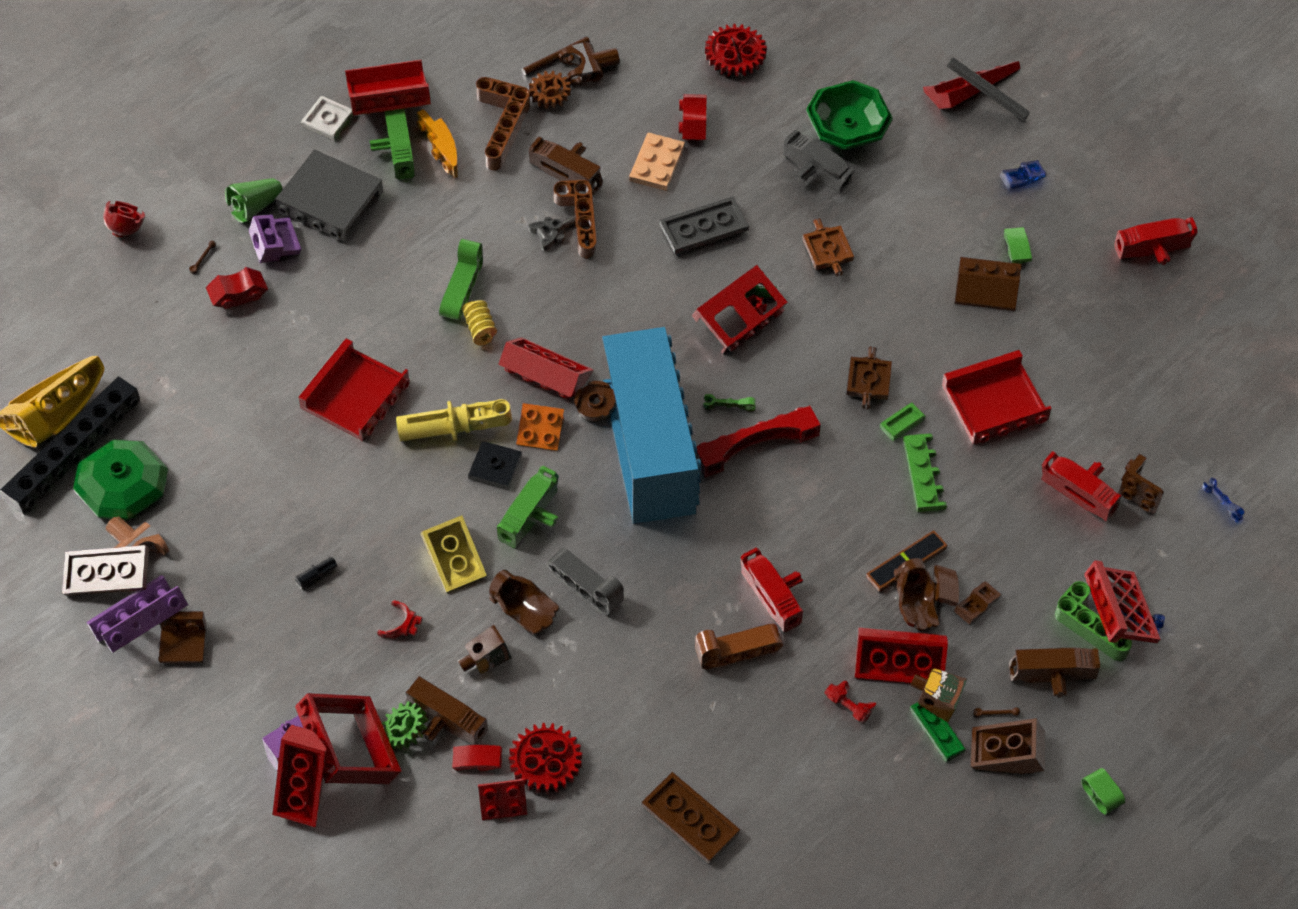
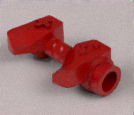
[824,681,876,724]

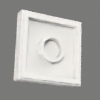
[300,96,353,141]

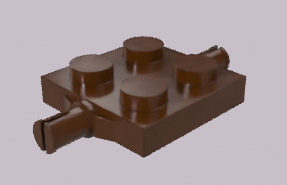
[846,346,892,409]

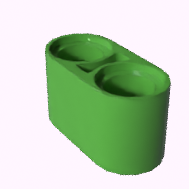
[1081,768,1125,815]

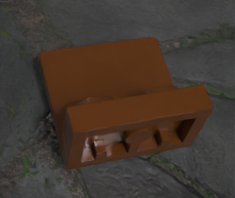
[158,611,207,663]

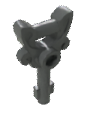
[528,210,588,251]

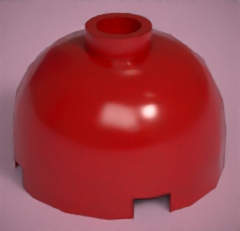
[103,201,145,238]

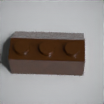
[954,257,1021,311]

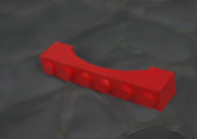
[695,405,821,478]

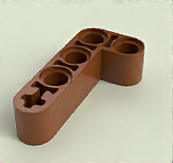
[553,180,596,258]
[695,624,784,670]

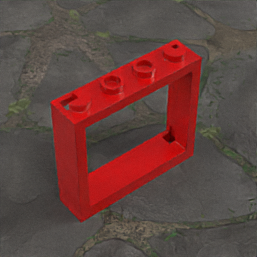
[295,693,402,784]

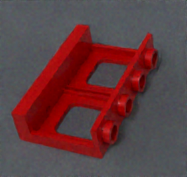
[692,265,788,354]

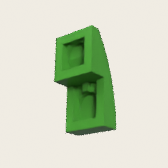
[1004,227,1032,263]

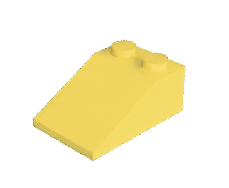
[420,515,487,592]

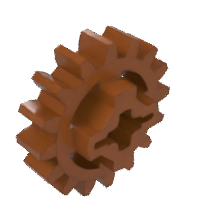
[529,70,571,109]

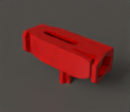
[1114,217,1198,265]
[1041,451,1122,521]
[740,547,803,632]

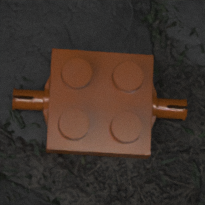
[802,218,854,277]

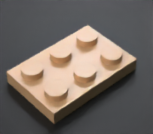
[629,132,685,191]

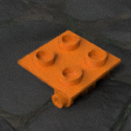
[516,403,564,451]

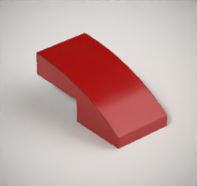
[452,745,502,772]

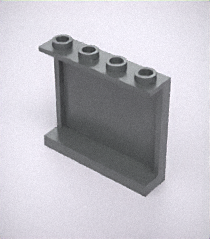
[276,149,383,242]

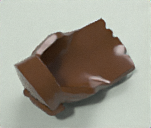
[894,558,940,632]
[489,570,559,635]

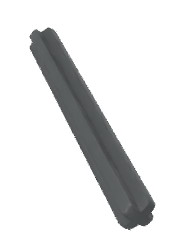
[947,57,1030,121]

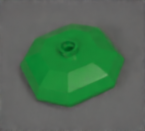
[806,80,893,150]
[73,439,168,520]

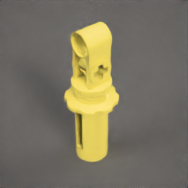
[396,399,512,442]

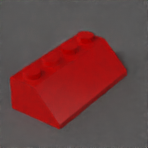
[498,337,594,398]
[855,628,948,683]
[272,725,327,827]

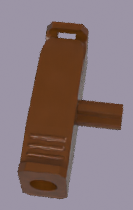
[529,137,603,196]
[1009,648,1100,698]
[405,676,488,745]

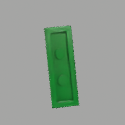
[910,702,966,762]

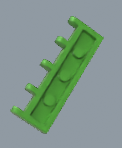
[903,433,947,512]

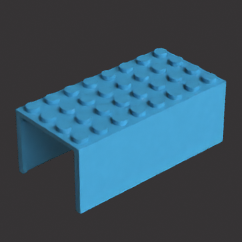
[602,327,701,524]

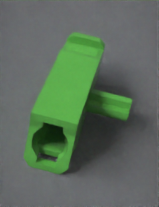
[369,108,415,180]
[497,466,559,548]

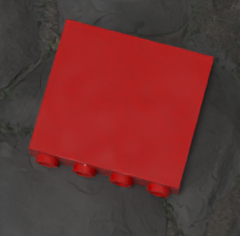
[345,59,431,116]
[298,338,410,441]
[942,350,1052,444]

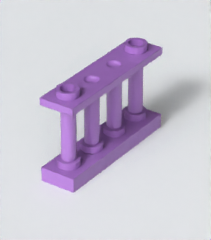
[86,575,188,653]

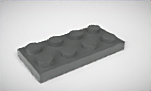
[660,196,749,254]

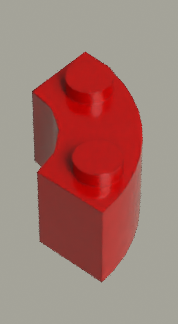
[679,94,707,140]
[205,267,268,309]

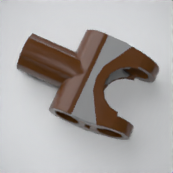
[559,42,620,85]

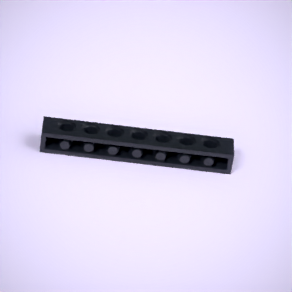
[0,376,140,514]

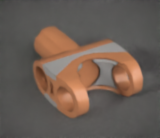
[106,516,169,555]

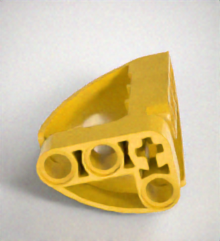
[0,356,104,447]

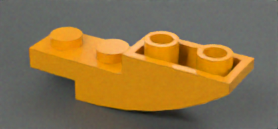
[417,109,458,179]

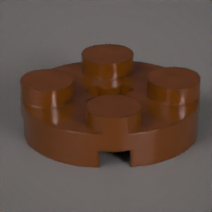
[574,381,617,421]

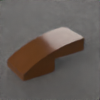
[933,565,959,607]
[954,581,1002,625]

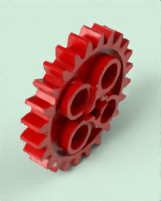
[705,24,767,77]
[509,723,582,794]

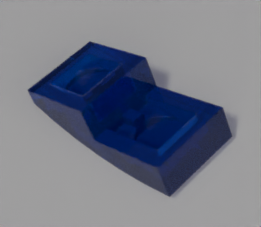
[1000,160,1047,190]

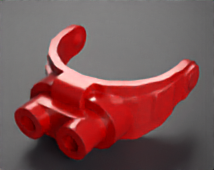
[377,600,423,638]

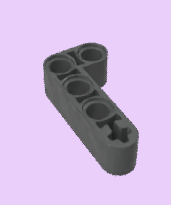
[547,548,624,615]

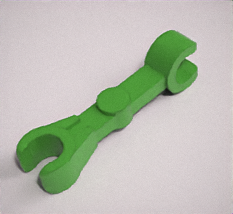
[703,394,756,412]

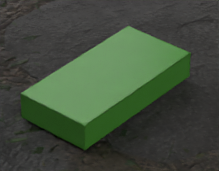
[879,402,925,441]

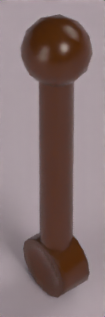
[189,240,216,274]
[973,707,1021,718]

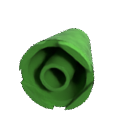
[225,178,283,223]

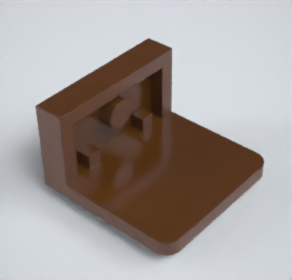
[1118,453,1164,514]

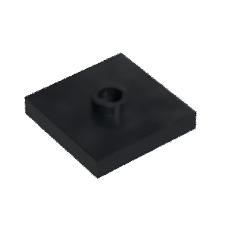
[468,441,522,490]

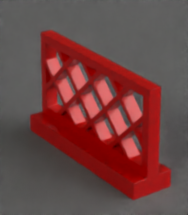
[1084,560,1161,644]

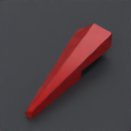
[923,61,1021,109]

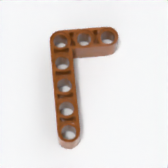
[476,77,530,171]

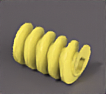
[462,300,497,346]

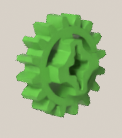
[382,701,428,750]

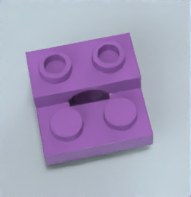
[249,215,302,263]

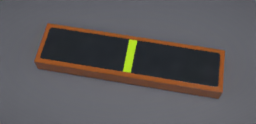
[866,530,947,593]

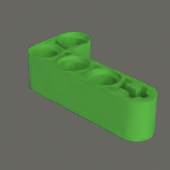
[439,239,483,321]
[1055,581,1132,661]

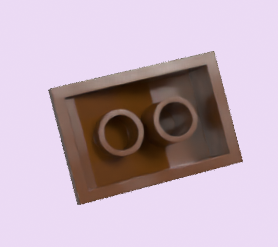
[971,718,1046,774]

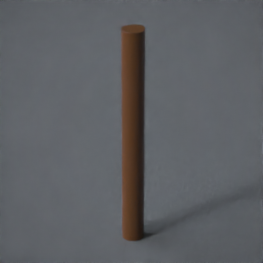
[522,36,590,75]

